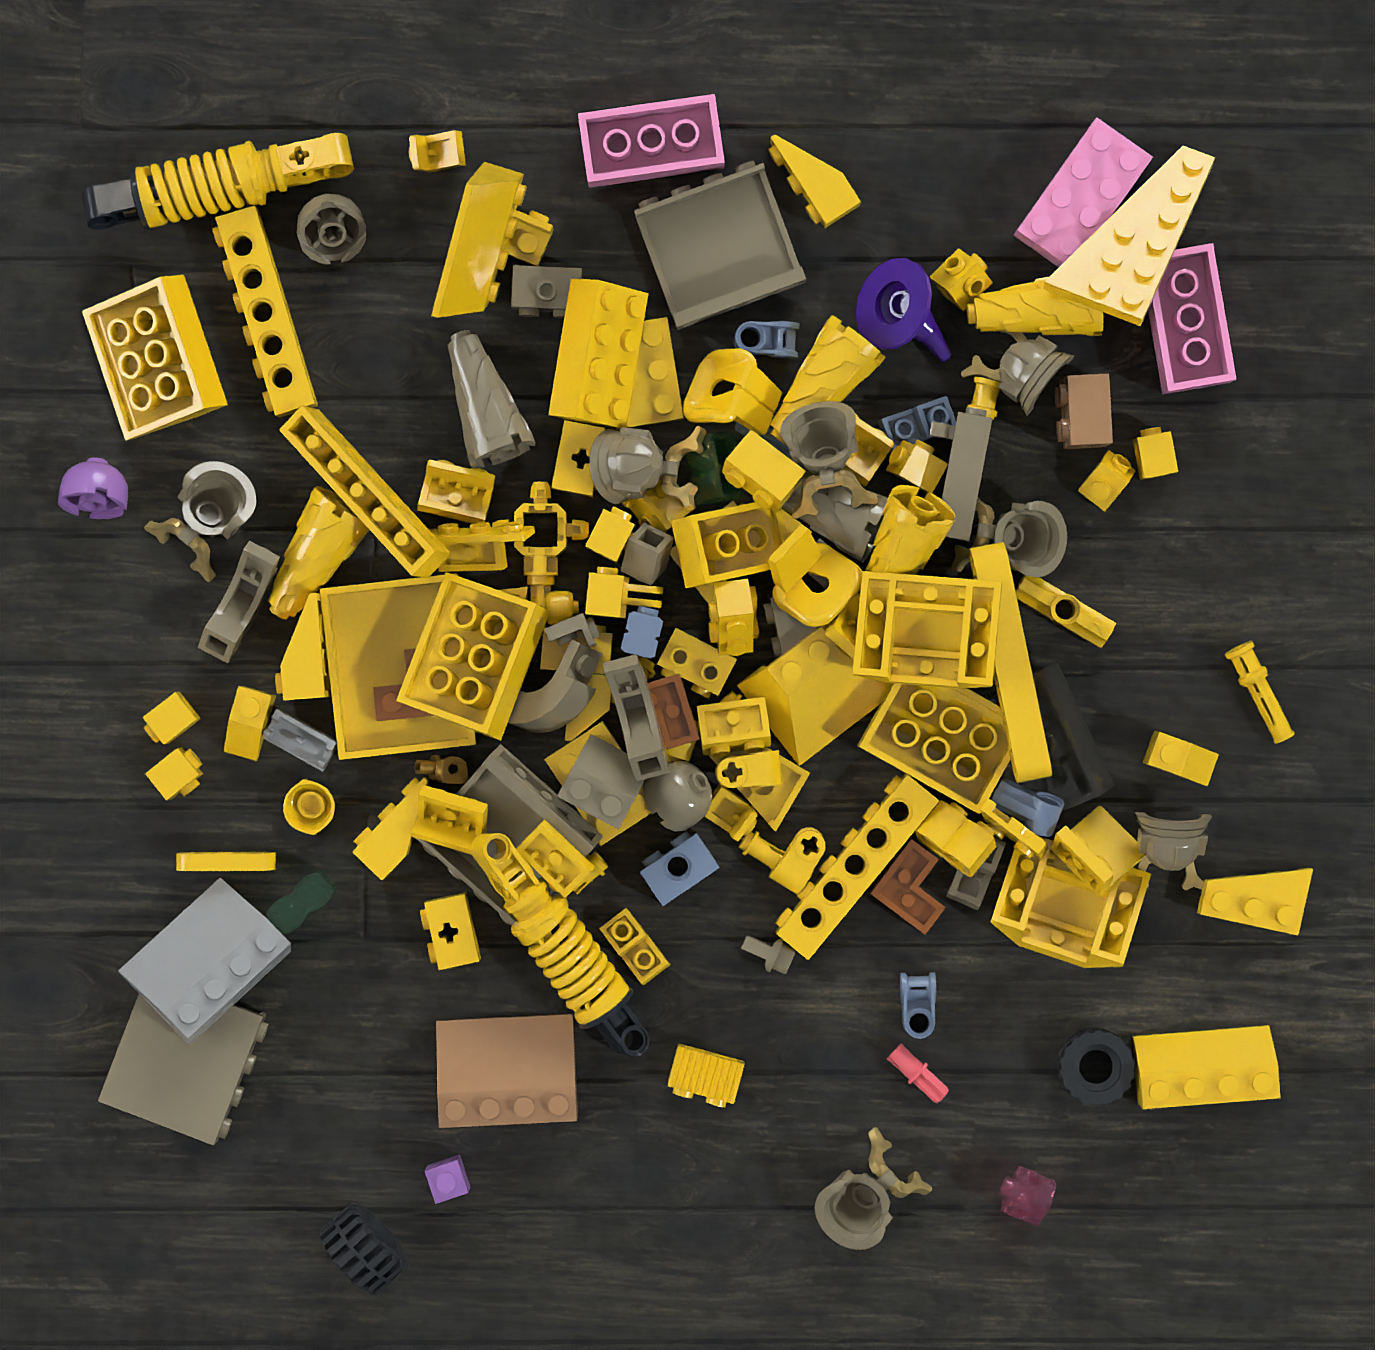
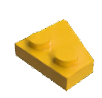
[980,798,1048,860]

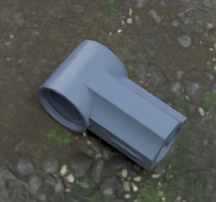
[992,778,1064,837]

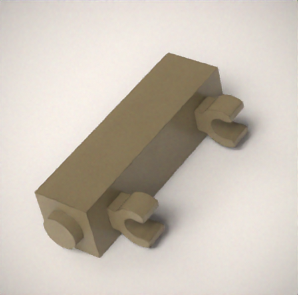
[929,407,993,541]

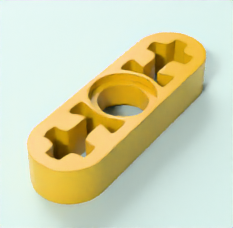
[176,852,276,871]

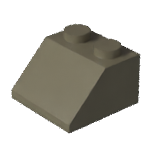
[557,734,645,829]

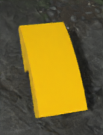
[599,908,670,985]

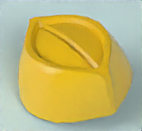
[283,778,335,835]

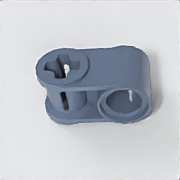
[733,321,800,359]
[900,972,936,1039]

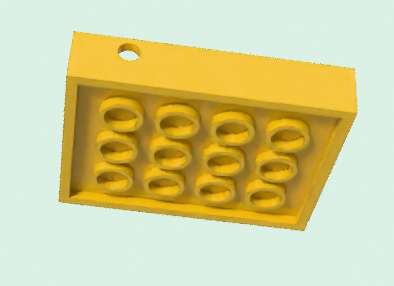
[320,573,478,760]

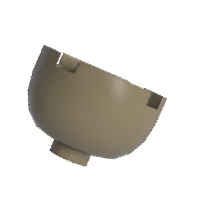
[297,194,366,264]
[643,761,712,832]

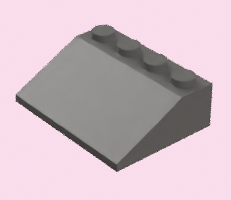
[118,878,291,1046]

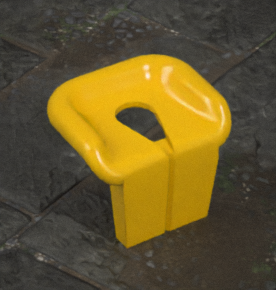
[683,348,782,435]
[768,525,862,627]

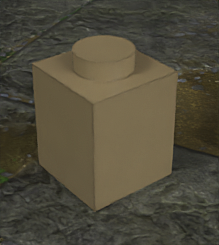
[621,523,674,586]

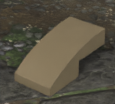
[946,838,1006,910]

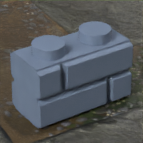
[621,606,663,658]

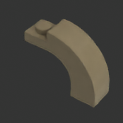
[198,541,280,663]
[508,639,602,733]
[603,654,670,781]

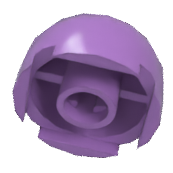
[58,458,128,519]

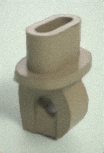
[741,936,796,974]

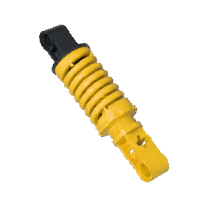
[82,133,354,231]
[471,833,650,1056]

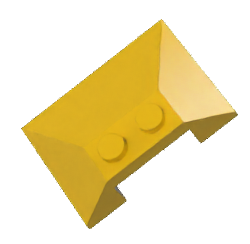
[852,571,1002,689]
[737,623,893,766]
[991,836,1151,968]

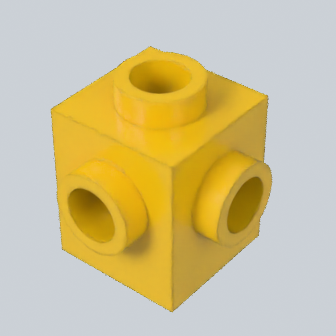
[930,248,993,311]

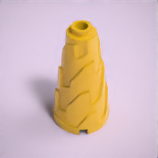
[966,276,1103,336]
[770,315,886,446]
[865,485,955,575]
[268,486,370,620]

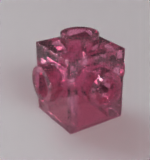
[999,1166,1057,1226]

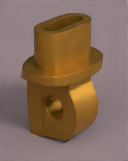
[415,755,468,784]

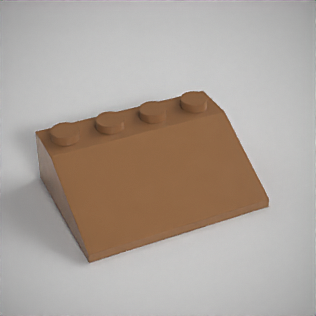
[436,1014,578,1128]

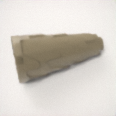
[448,330,535,468]
[782,469,888,563]

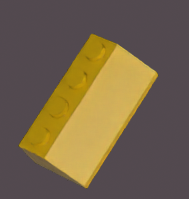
[1132,1025,1281,1109]

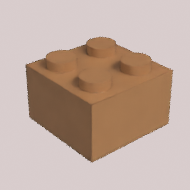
[1055,373,1113,449]

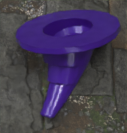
[856,258,952,363]

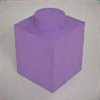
[425,1154,471,1204]

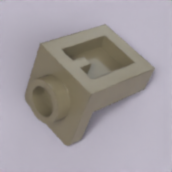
[544,613,600,648]

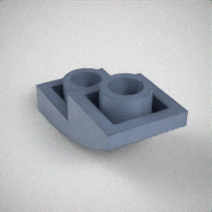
[878,396,956,453]

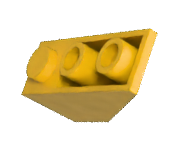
[768,135,861,228]
[353,777,430,880]

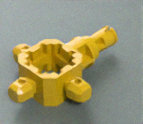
[492,482,589,609]

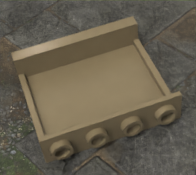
[634,161,806,330]
[416,744,603,925]
[98,994,269,1145]

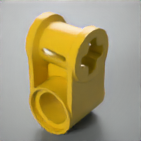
[715,750,783,788]
[769,827,825,895]

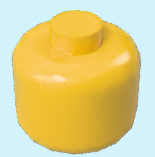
[545,591,579,625]

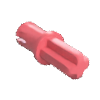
[887,1043,949,1103]

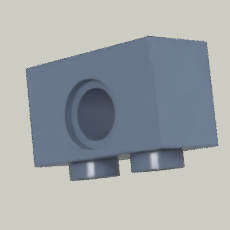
[640,831,720,906]

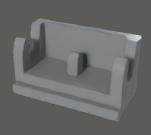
[263,708,337,772]

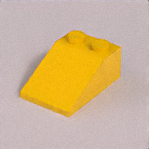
[671,502,788,588]
[275,593,332,700]

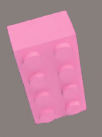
[578,94,725,188]
[1014,117,1153,267]
[1148,243,1236,394]

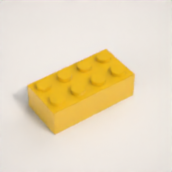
[548,279,648,429]

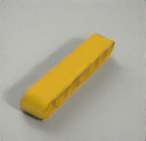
[969,542,1052,783]

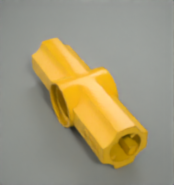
[1015,575,1116,649]

